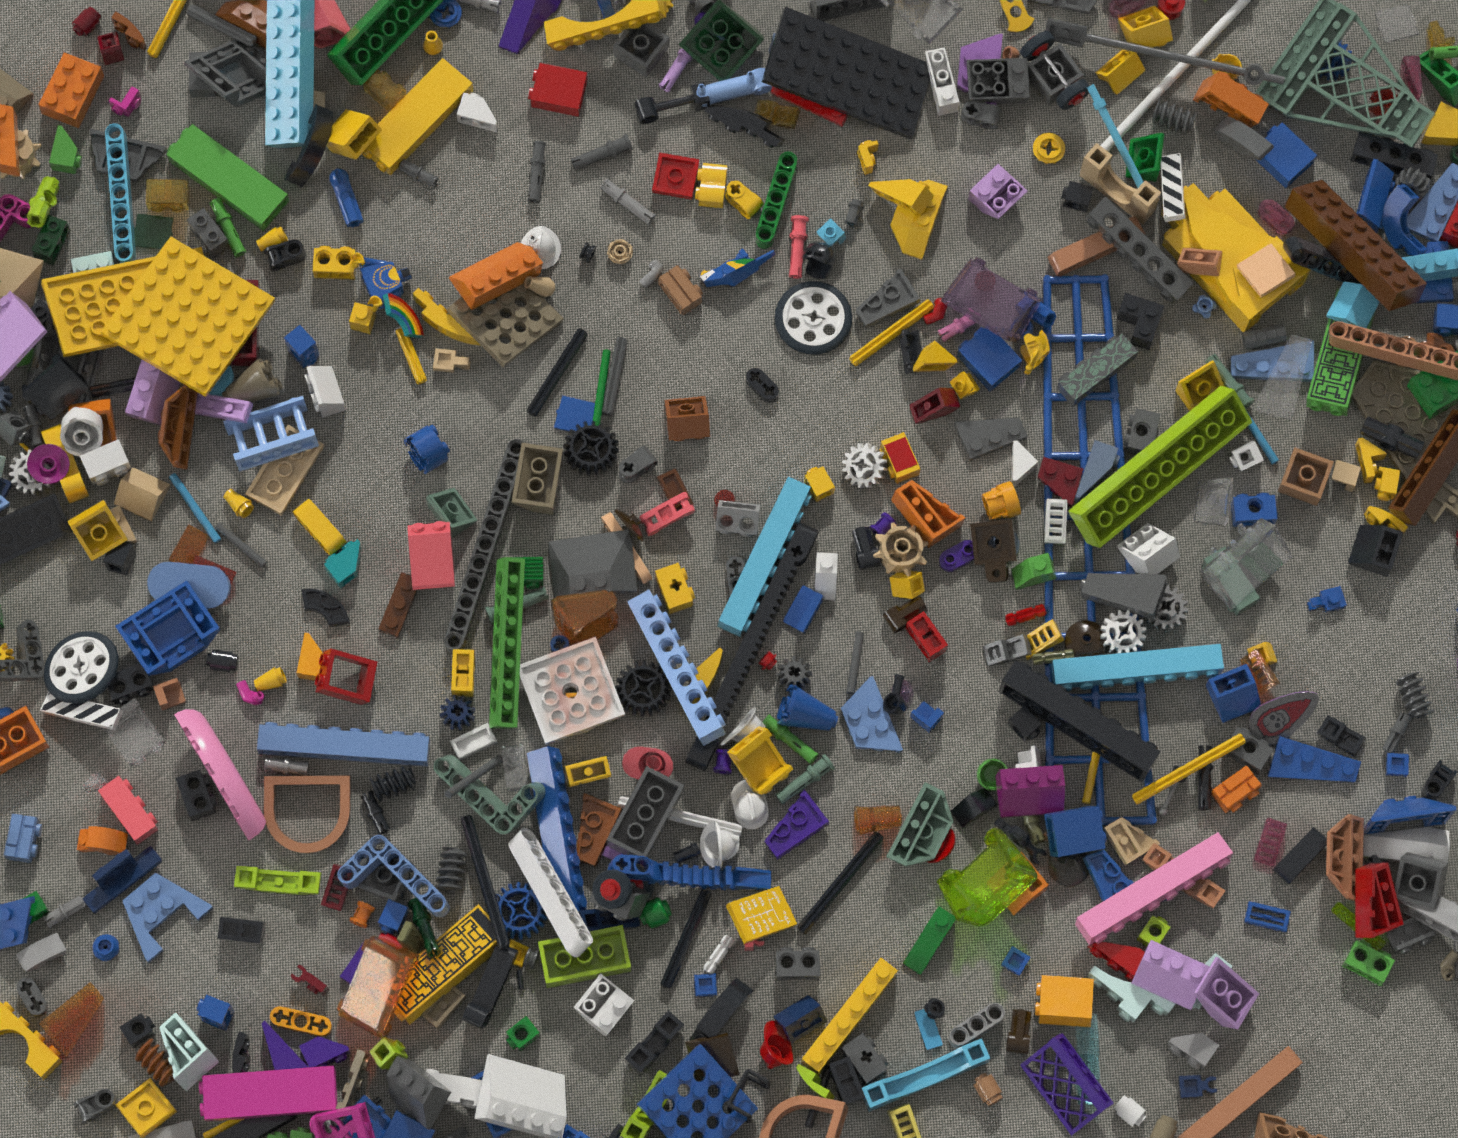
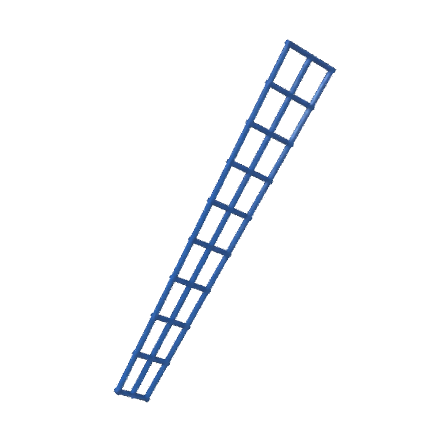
[1043,274,1157,826]

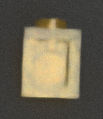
[1427,20,1456,47]

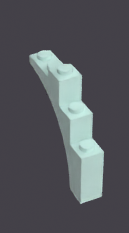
[1087,953,1232,1023]

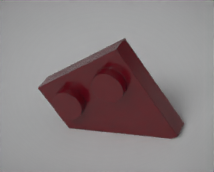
[1037,457,1083,508]

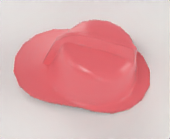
[622,747,673,779]

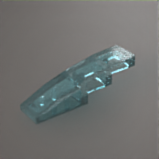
[1075,1014,1100,1105]

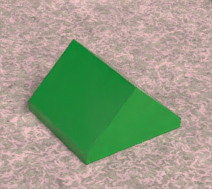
[1125,133,1164,182]

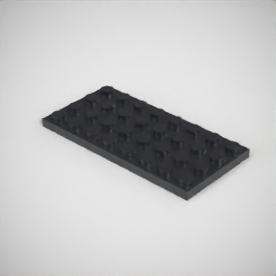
[762,7,930,139]

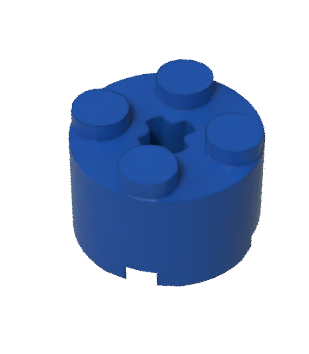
[404,425,450,474]

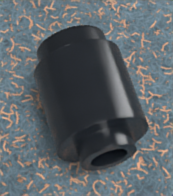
[206,649,238,673]

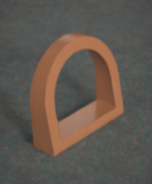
[264,776,351,853]
[759,1095,849,1138]

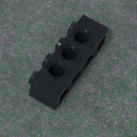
[1350,132,1438,180]

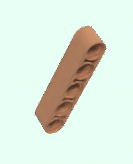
[1047,216,1146,276]

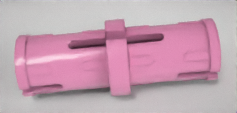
[938,310,980,342]

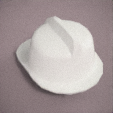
[720,707,765,746]
[731,780,768,829]

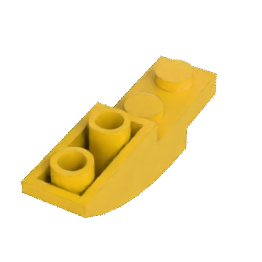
[413,288,481,346]

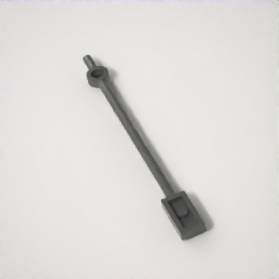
[1045,18,1285,85]

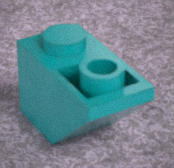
[324,539,362,589]

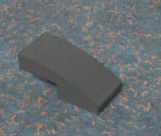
[983,634,1032,666]

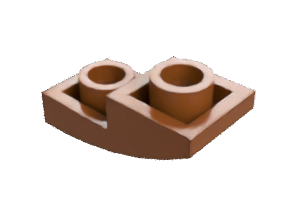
[111,11,146,50]

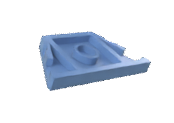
[841,676,903,753]

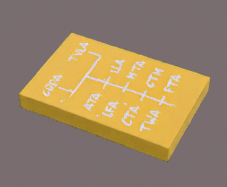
[726,886,797,944]

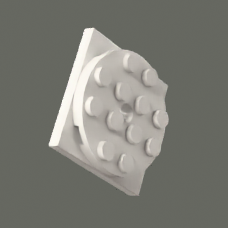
[520,637,625,745]

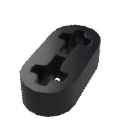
[746,368,779,403]

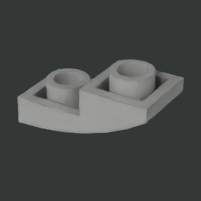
[16,933,66,973]

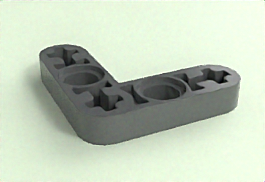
[0,620,45,681]

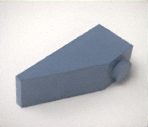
[1074,440,1120,504]

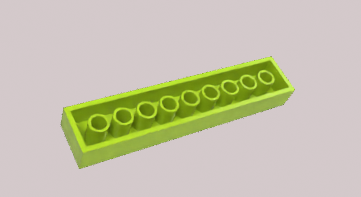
[1068,386,1252,548]

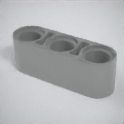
[948,1003,1005,1049]

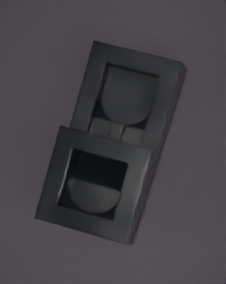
[1317,715,1366,757]

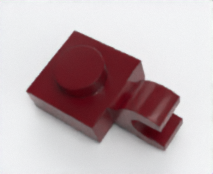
[290,965,329,996]

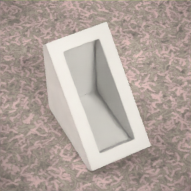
[1011,441,1038,487]

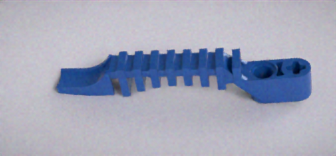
[608,854,771,891]

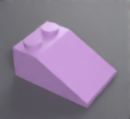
[1194,957,1259,1030]

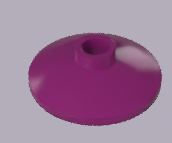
[27,444,70,484]

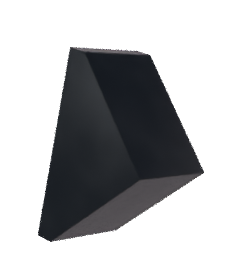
[950,788,998,829]

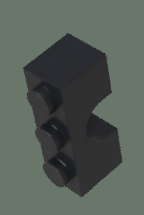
[624,1010,685,1077]

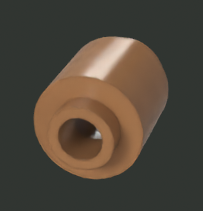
[973,1073,1003,1107]

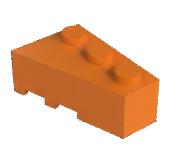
[0,104,20,176]

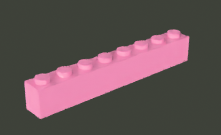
[1075,832,1233,945]

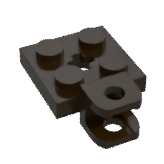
[970,519,1017,583]

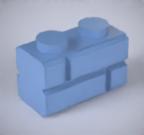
[4,814,42,863]

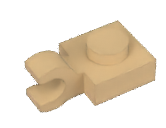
[433,349,471,373]

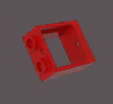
[315,648,378,705]

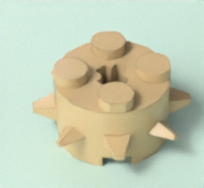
[0,130,42,179]
[873,522,929,576]

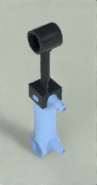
[634,68,772,124]

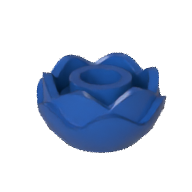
[92,934,119,961]

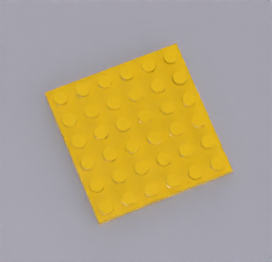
[101,236,275,397]

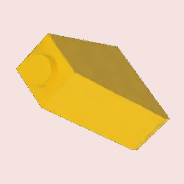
[1421,102,1458,146]

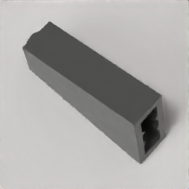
[1079,573,1168,620]

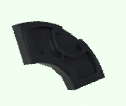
[301,589,350,627]

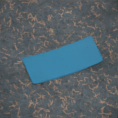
[914,1009,943,1050]

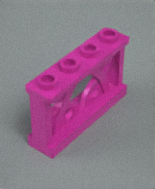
[310,1102,375,1138]

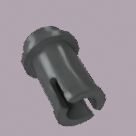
[844,199,864,227]

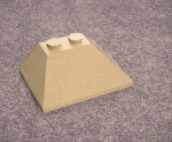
[0,248,44,308]

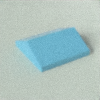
[1326,282,1380,328]

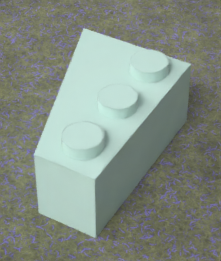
[159,1012,219,1091]

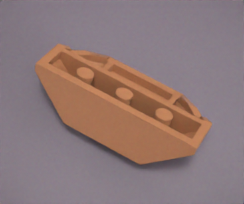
[1326,814,1364,901]

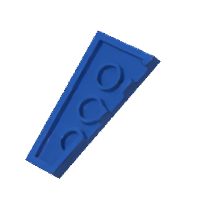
[1267,736,1361,782]

